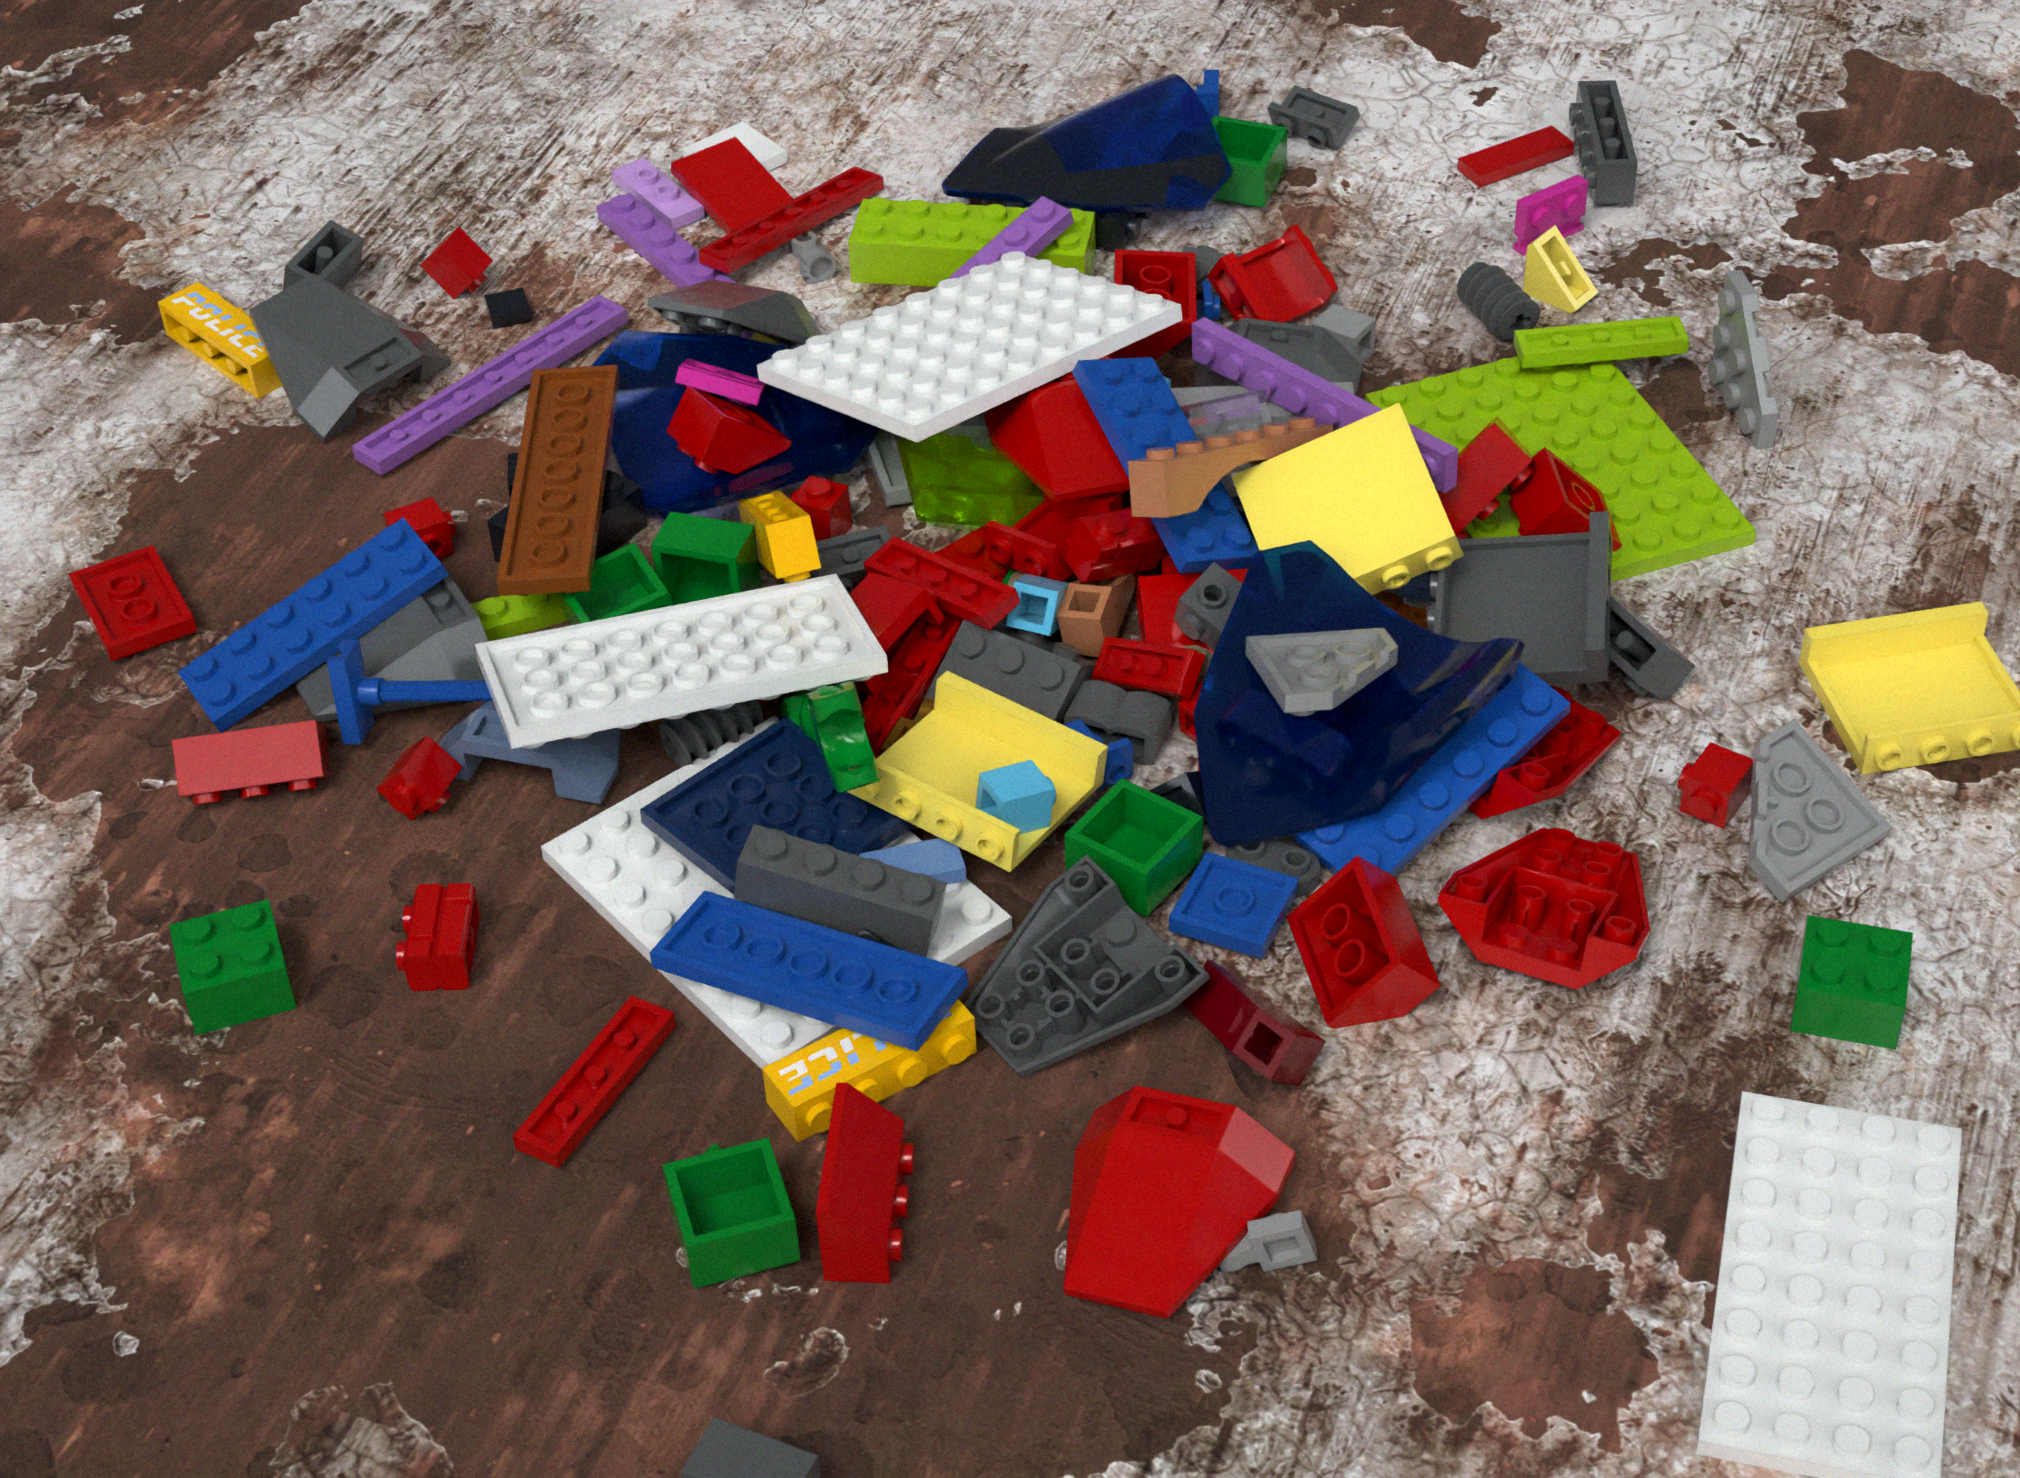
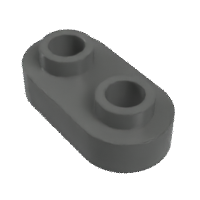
[1225,837,1320,897]

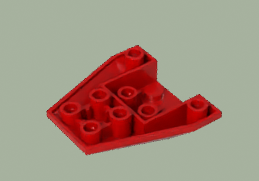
[984,356,1130,502]
[1393,685,1622,819]
[1438,828,1650,990]
[1063,1085,1296,1319]

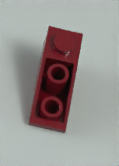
[1182,959,1326,1086]

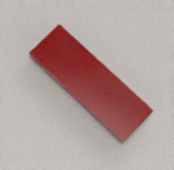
[1457,125,1574,187]
[1091,636,1206,700]

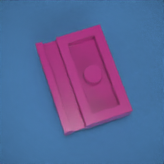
[1513,175,1589,256]
[675,358,767,406]

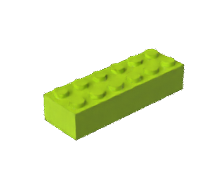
[848,197,1096,287]

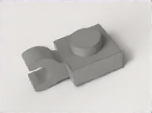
[1219,1210,1317,1272]

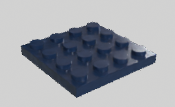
[640,717,915,915]

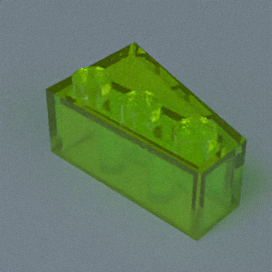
[897,432,1044,527]

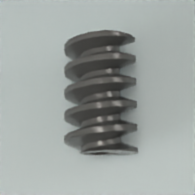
[1456,262,1541,341]
[658,699,764,768]

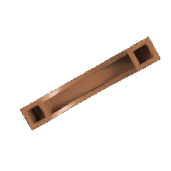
[1128,417,1334,518]
[1056,490,1141,657]

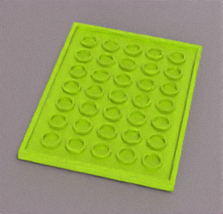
[1365,356,1756,582]

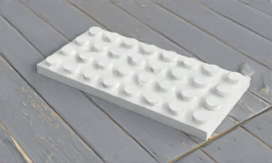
[475,574,888,749]
[1696,1091,1962,1478]

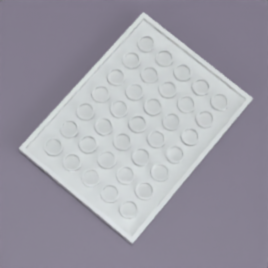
[756,251,1183,442]
[541,715,1013,1070]

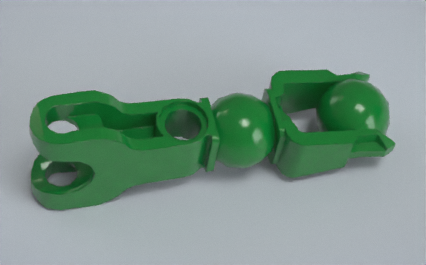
[780,680,881,792]

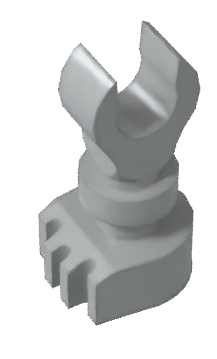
[791,232,836,284]

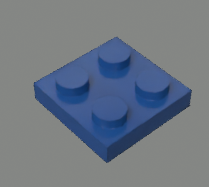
[1169,852,1299,959]

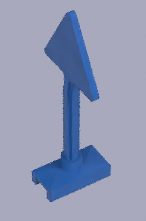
[326,640,500,744]

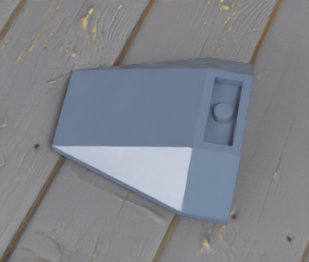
[438,701,622,804]

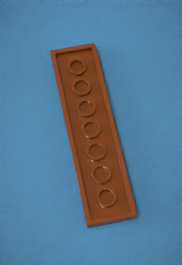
[496,365,620,596]

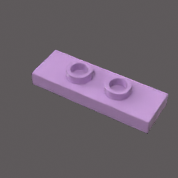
[611,158,705,231]

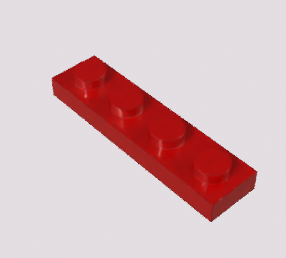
[863,536,1021,631]
[512,995,676,1168]

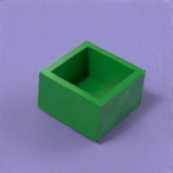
[1191,115,1288,207]
[651,511,762,605]
[558,542,673,625]
[1064,778,1203,917]
[169,899,297,1035]
[1790,915,1913,1050]
[662,1137,801,1289]

